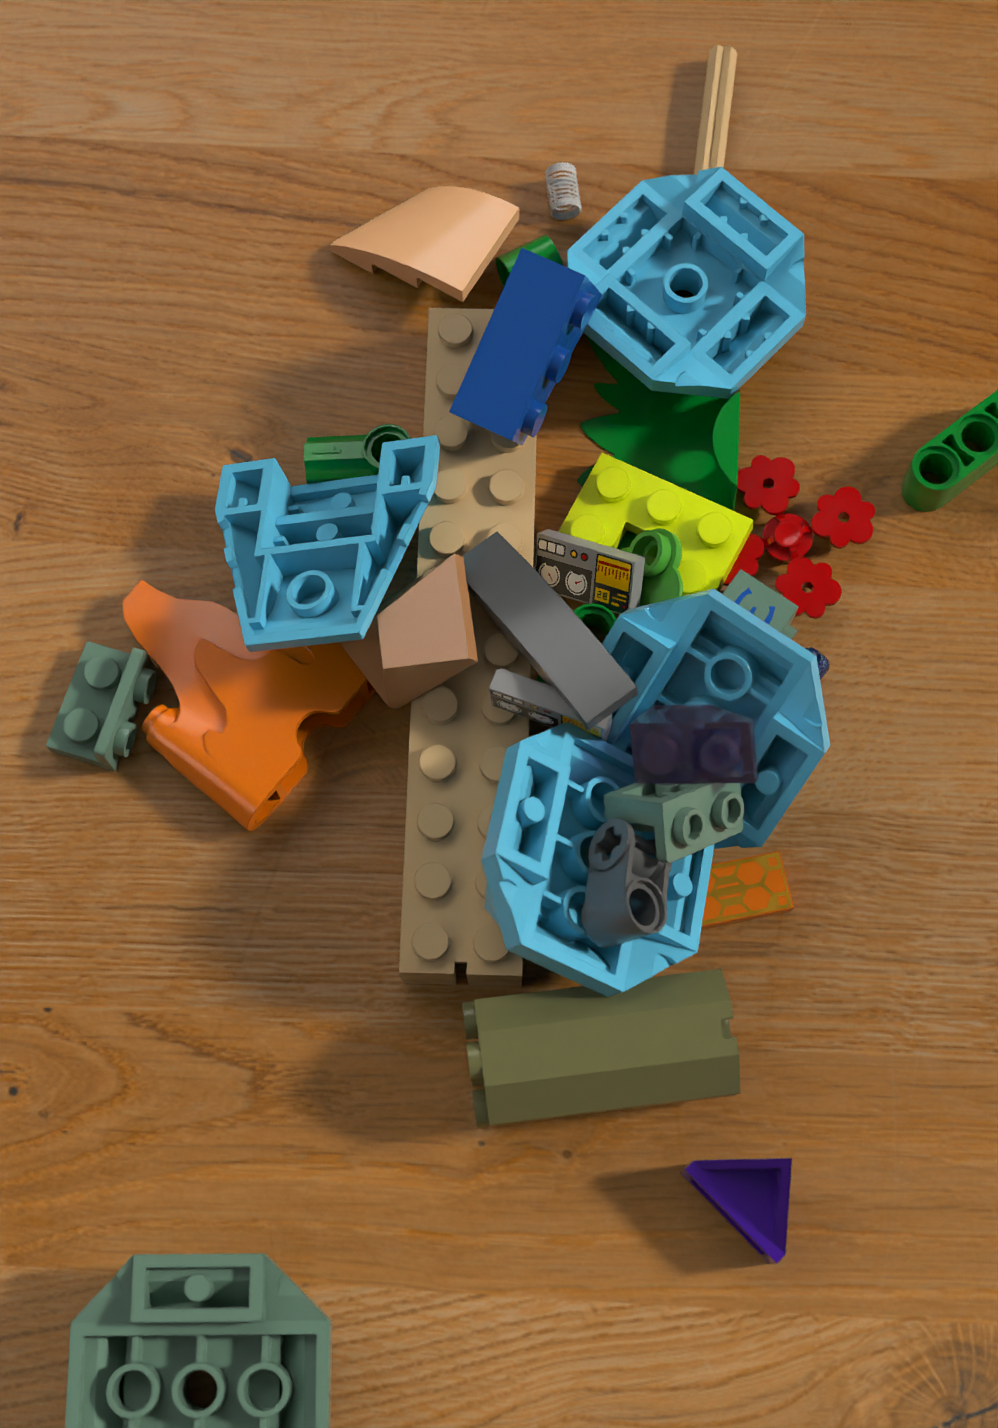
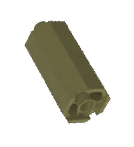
[462,969,740,1129]

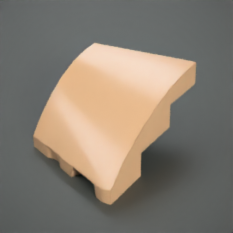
[331,186,519,302]

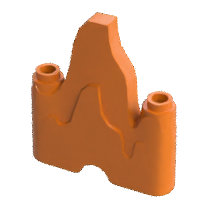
[122,580,376,831]

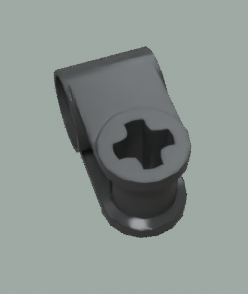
[582,818,672,948]

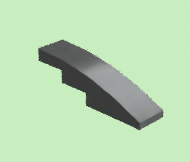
[463,531,638,731]

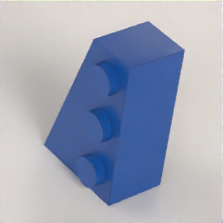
[449,248,603,446]

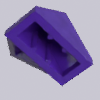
[680,1158,792,1264]

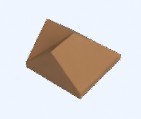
[339,553,478,710]

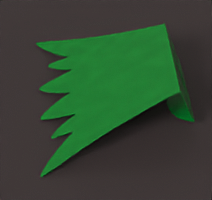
[577,334,740,550]

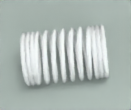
[545,162,581,220]

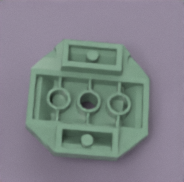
[65,1253,332,1428]

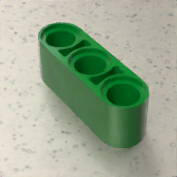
[901,389,998,512]

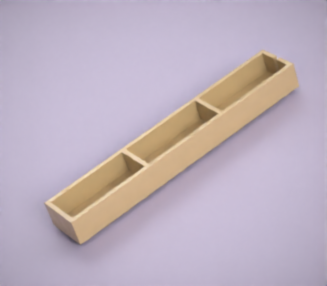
[399,308,537,987]

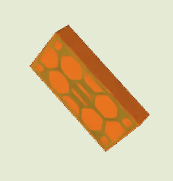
[701,851,794,930]

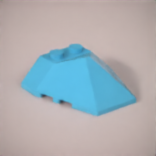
[215,435,441,652]

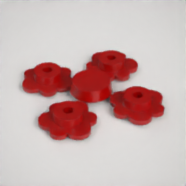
[723,455,875,619]

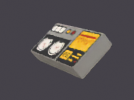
[534,529,645,614]
[489,668,612,742]

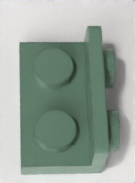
[46,641,158,772]
[604,765,744,863]

